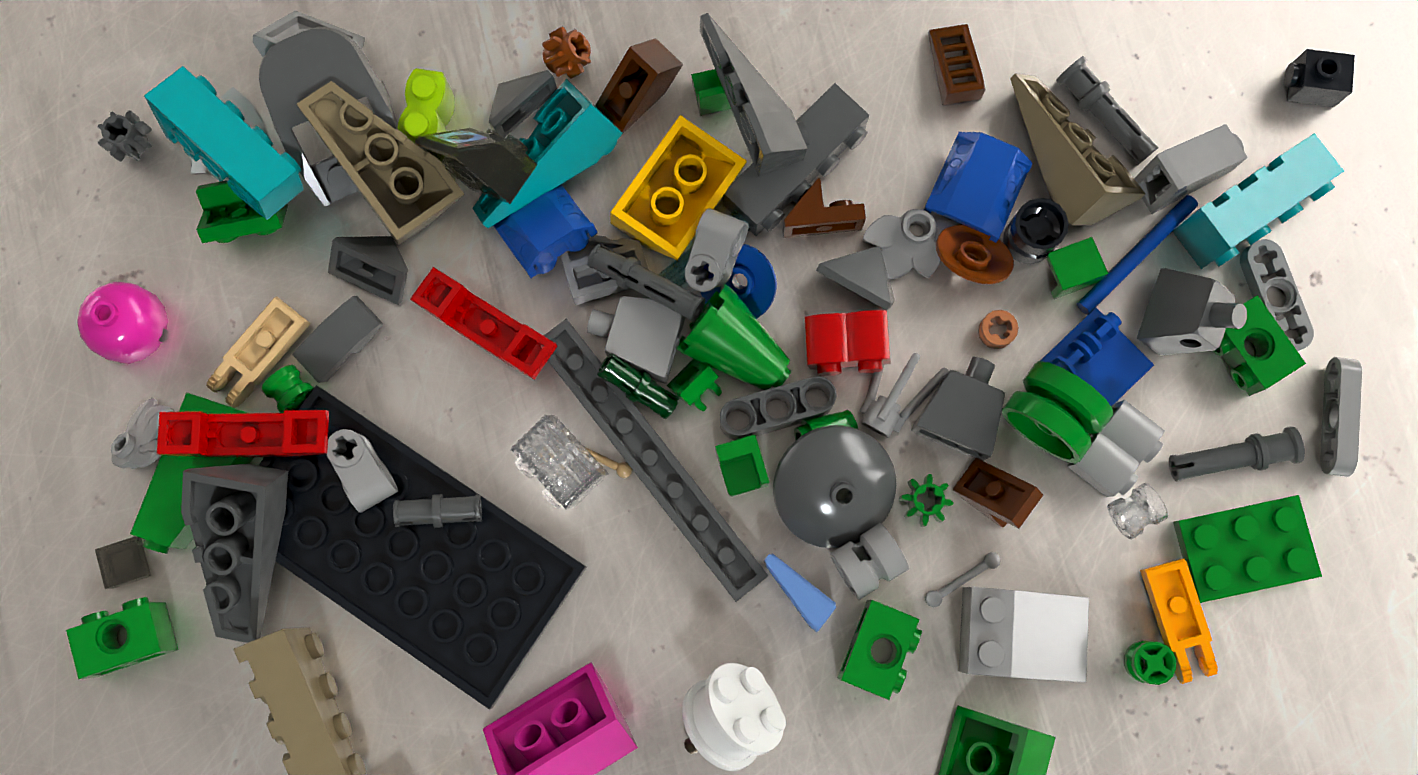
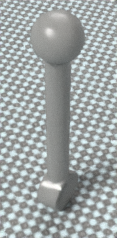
[925,552,1001,607]

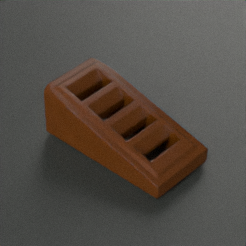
[928,24,986,105]

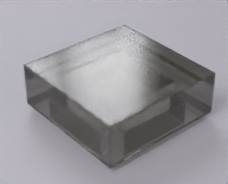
[95,536,151,589]

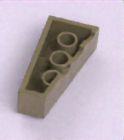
[233,627,366,775]

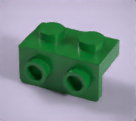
[196,180,288,244]

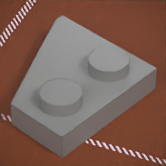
[560,235,649,305]

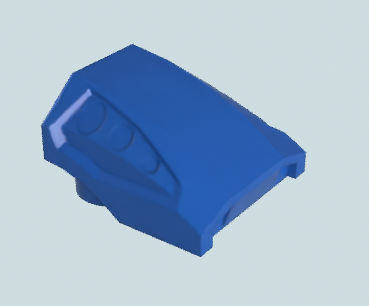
[924,132,1033,243]
[493,184,598,278]

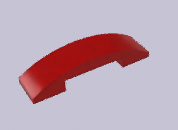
[410,267,558,380]
[157,410,329,457]

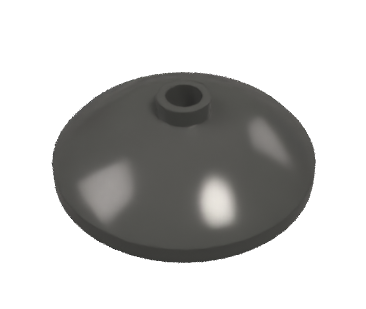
[773,425,896,548]

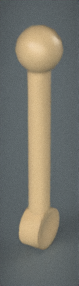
[554,433,632,478]

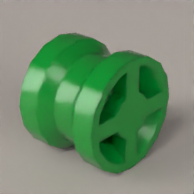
[261,365,314,413]
[1124,641,1176,685]

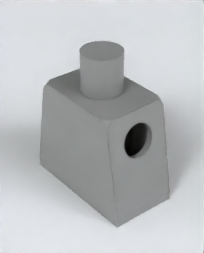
[587,296,686,384]

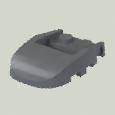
[259,27,398,206]

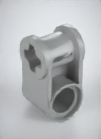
[685,208,748,292]
[327,429,398,513]

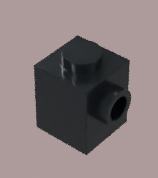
[1284,49,1355,107]

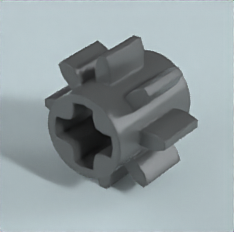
[98,110,152,162]

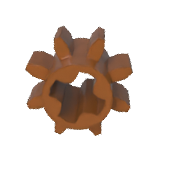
[542,26,591,79]

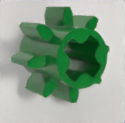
[899,474,954,527]

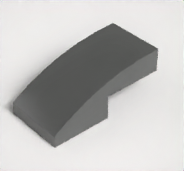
[292,296,383,383]

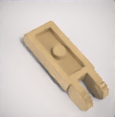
[206,296,311,408]

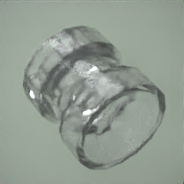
[1107,483,1168,540]

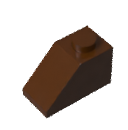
[595,38,683,132]

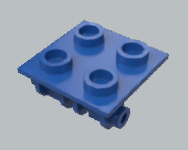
[1040,308,1154,407]

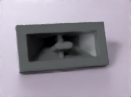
[489,70,557,141]
[328,236,408,305]
[816,246,895,310]

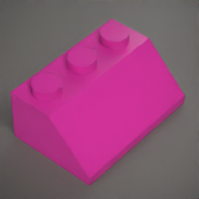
[483,662,638,775]

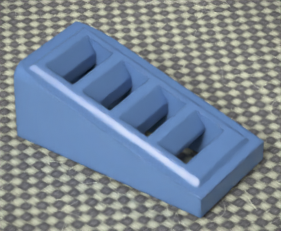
[763,553,837,632]

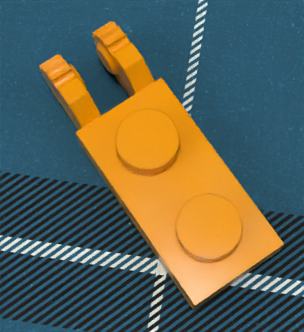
[1140,558,1218,684]

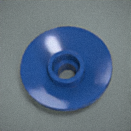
[700,244,777,318]

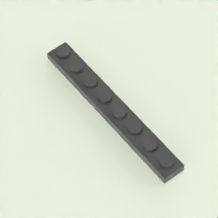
[544,318,769,602]

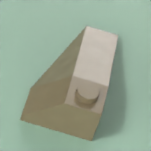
[1010,73,1146,225]
[297,81,464,245]

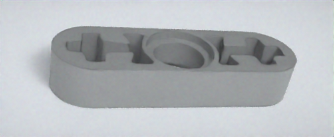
[1240,239,1314,351]
[1320,357,1362,477]

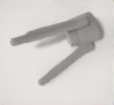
[859,353,948,438]

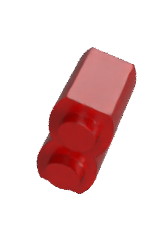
[805,310,891,376]

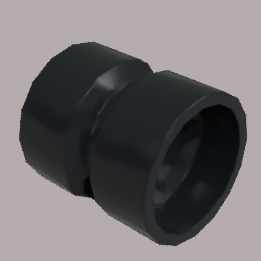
[1003,198,1069,264]

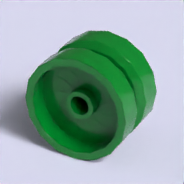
[1002,361,1113,464]

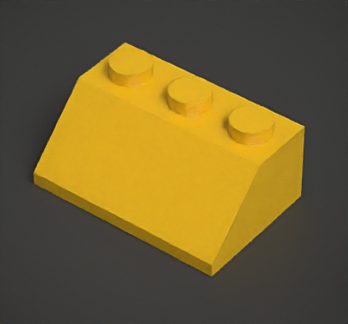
[610,115,747,261]

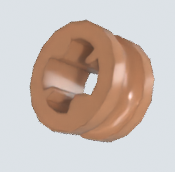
[978,310,1019,349]

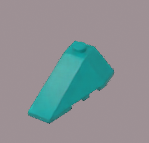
[472,79,623,228]

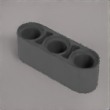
[720,376,837,440]

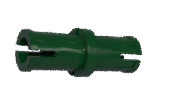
[597,353,679,419]

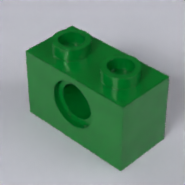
[1213,295,1306,396]
[66,597,178,679]
[837,600,922,700]

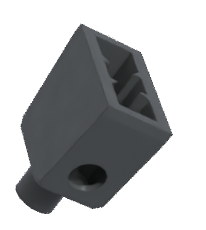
[1137,268,1247,355]
[911,357,1005,461]

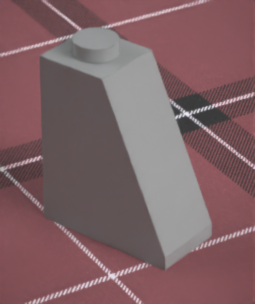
[1134,124,1248,214]

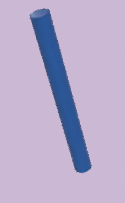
[1077,195,1198,315]

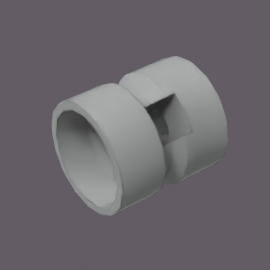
[830,523,909,600]

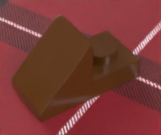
[783,178,866,238]
[952,458,1043,529]

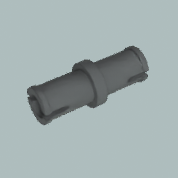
[393,494,482,528]

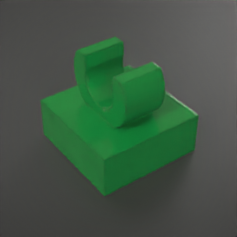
[666,359,722,411]

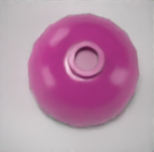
[77,282,168,364]

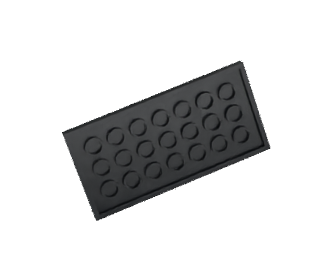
[259,385,587,710]

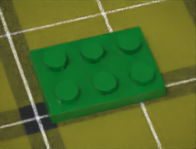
[1173,495,1322,603]

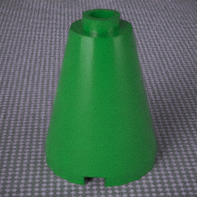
[675,283,791,391]

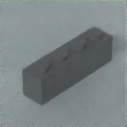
[723,83,869,236]

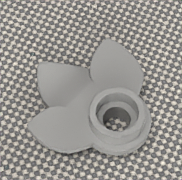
[863,209,940,279]
[111,398,175,469]

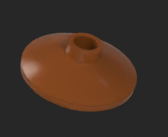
[936,225,1014,284]

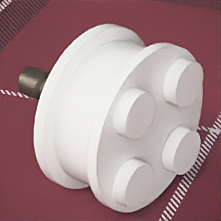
[682,663,786,771]

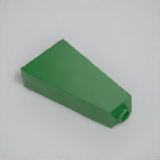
[130,392,254,554]

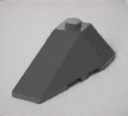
[700,13,810,177]
[181,464,288,643]

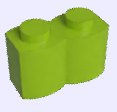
[397,68,455,161]

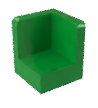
[691,69,731,116]
[1046,237,1109,299]
[715,435,770,497]

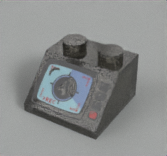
[415,128,538,204]

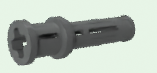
[1056,56,1159,165]
[1169,426,1305,482]

